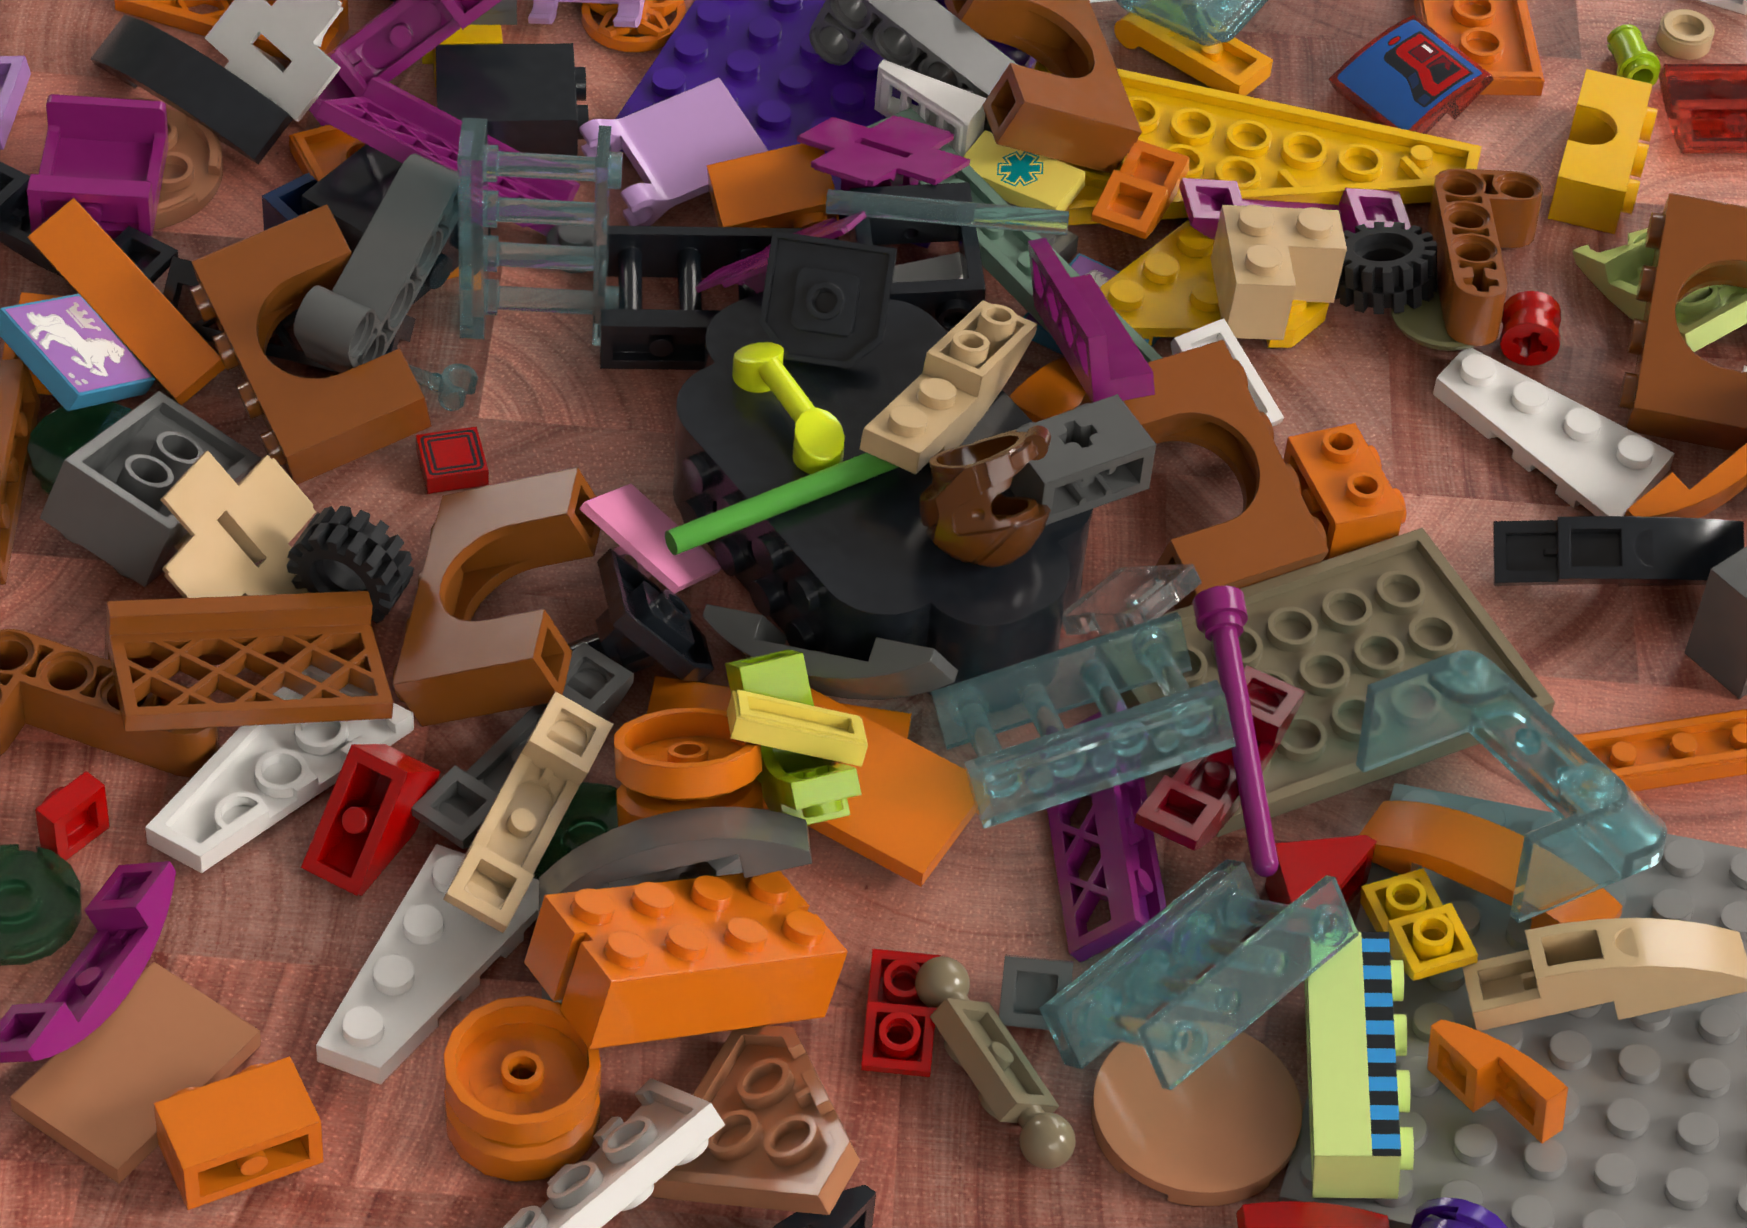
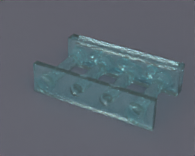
[457,117,623,346]
[931,612,1236,829]
[1039,859,1359,1090]

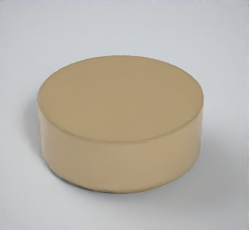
[1656,9,1715,60]

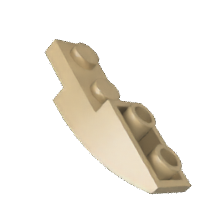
[859,300,1037,474]
[1462,918,1747,1031]

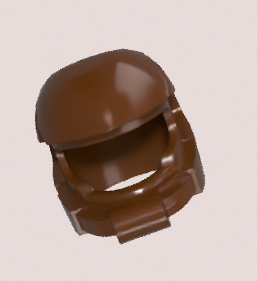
[920,425,1051,568]

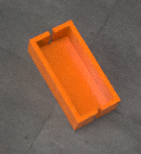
[524,871,848,1049]

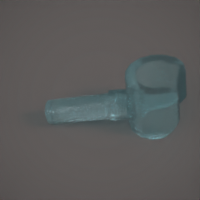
[408,363,478,411]

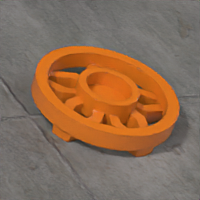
[581,0,686,52]

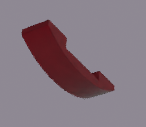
[1134,665,1305,851]

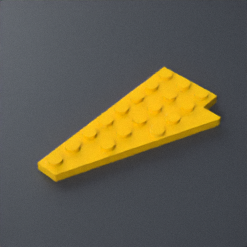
[1034,61,1482,226]

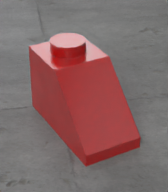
[301,744,441,896]

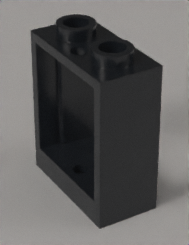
[849,182,986,332]

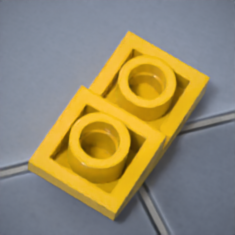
[1360,868,1478,981]

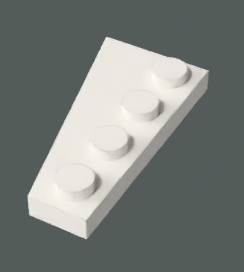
[145,665,414,873]

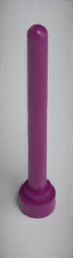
[1193,586,1279,877]

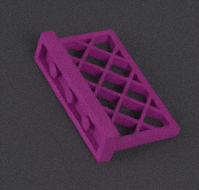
[315,77,580,237]

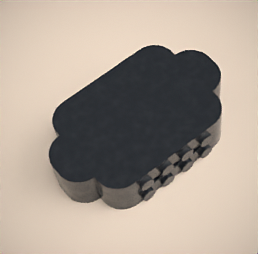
[673,291,1093,711]

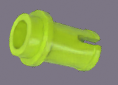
[1607,24,1661,86]

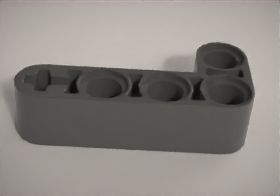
[809,0,1018,133]
[294,153,471,373]

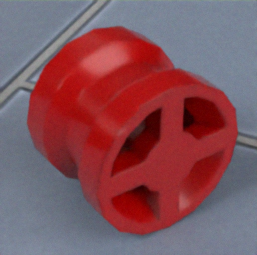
[1500,291,1561,366]

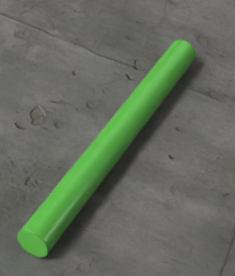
[665,453,898,555]

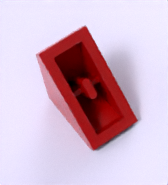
[1265,835,1377,966]

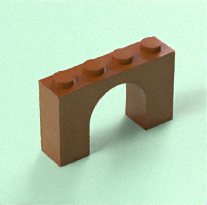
[944,0,1142,174]
[1618,193,1747,452]
[189,204,432,485]
[1080,340,1329,610]
[392,467,601,727]

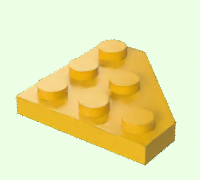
[1099,220,1329,348]

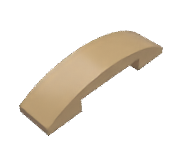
[443,691,614,933]

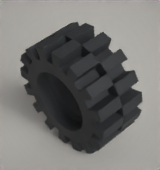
[1335,222,1438,314]
[287,506,414,624]

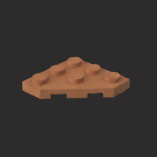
[651,1025,860,1215]

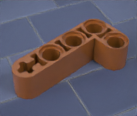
[1426,168,1544,346]
[0,629,220,777]

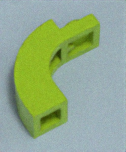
[725,649,862,825]

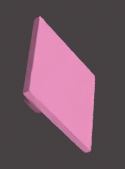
[579,484,721,594]

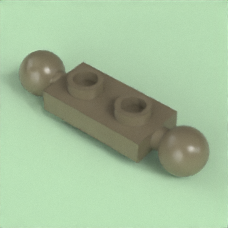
[915,956,1076,1169]

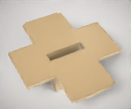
[160,450,316,598]

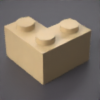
[1211,205,1347,340]

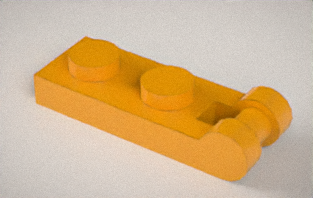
[1114,0,1273,96]

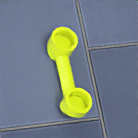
[732,342,845,474]

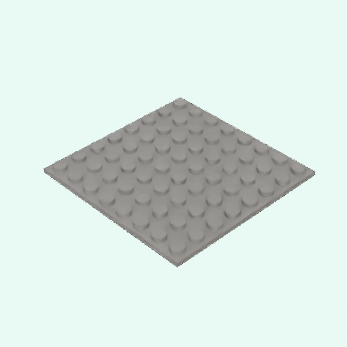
[1279,783,1747,1228]

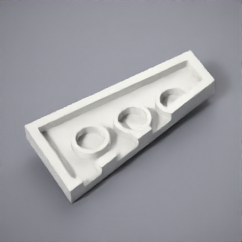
[1433,348,1675,516]
[316,844,539,1085]
[503,1078,725,1228]

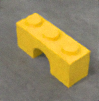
[1548,69,1658,234]

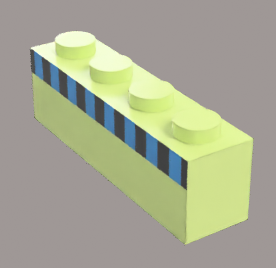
[1304,932,1414,1199]

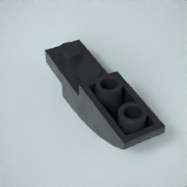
[1493,516,1744,587]

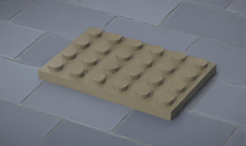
[1093,528,1555,837]

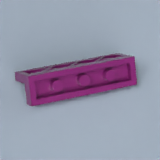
[1028,238,1155,403]
[1037,711,1174,962]

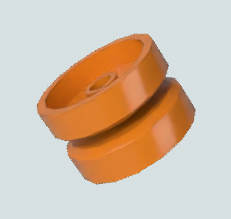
[614,707,763,827]
[443,996,601,1182]

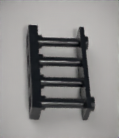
[600,225,839,370]

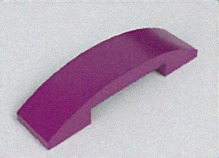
[309,0,502,126]
[1179,178,1411,240]
[0,861,176,1063]

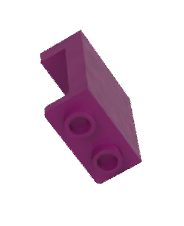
[27,94,169,239]

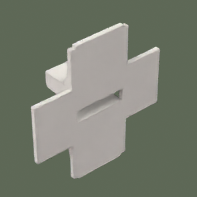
[205,0,344,122]

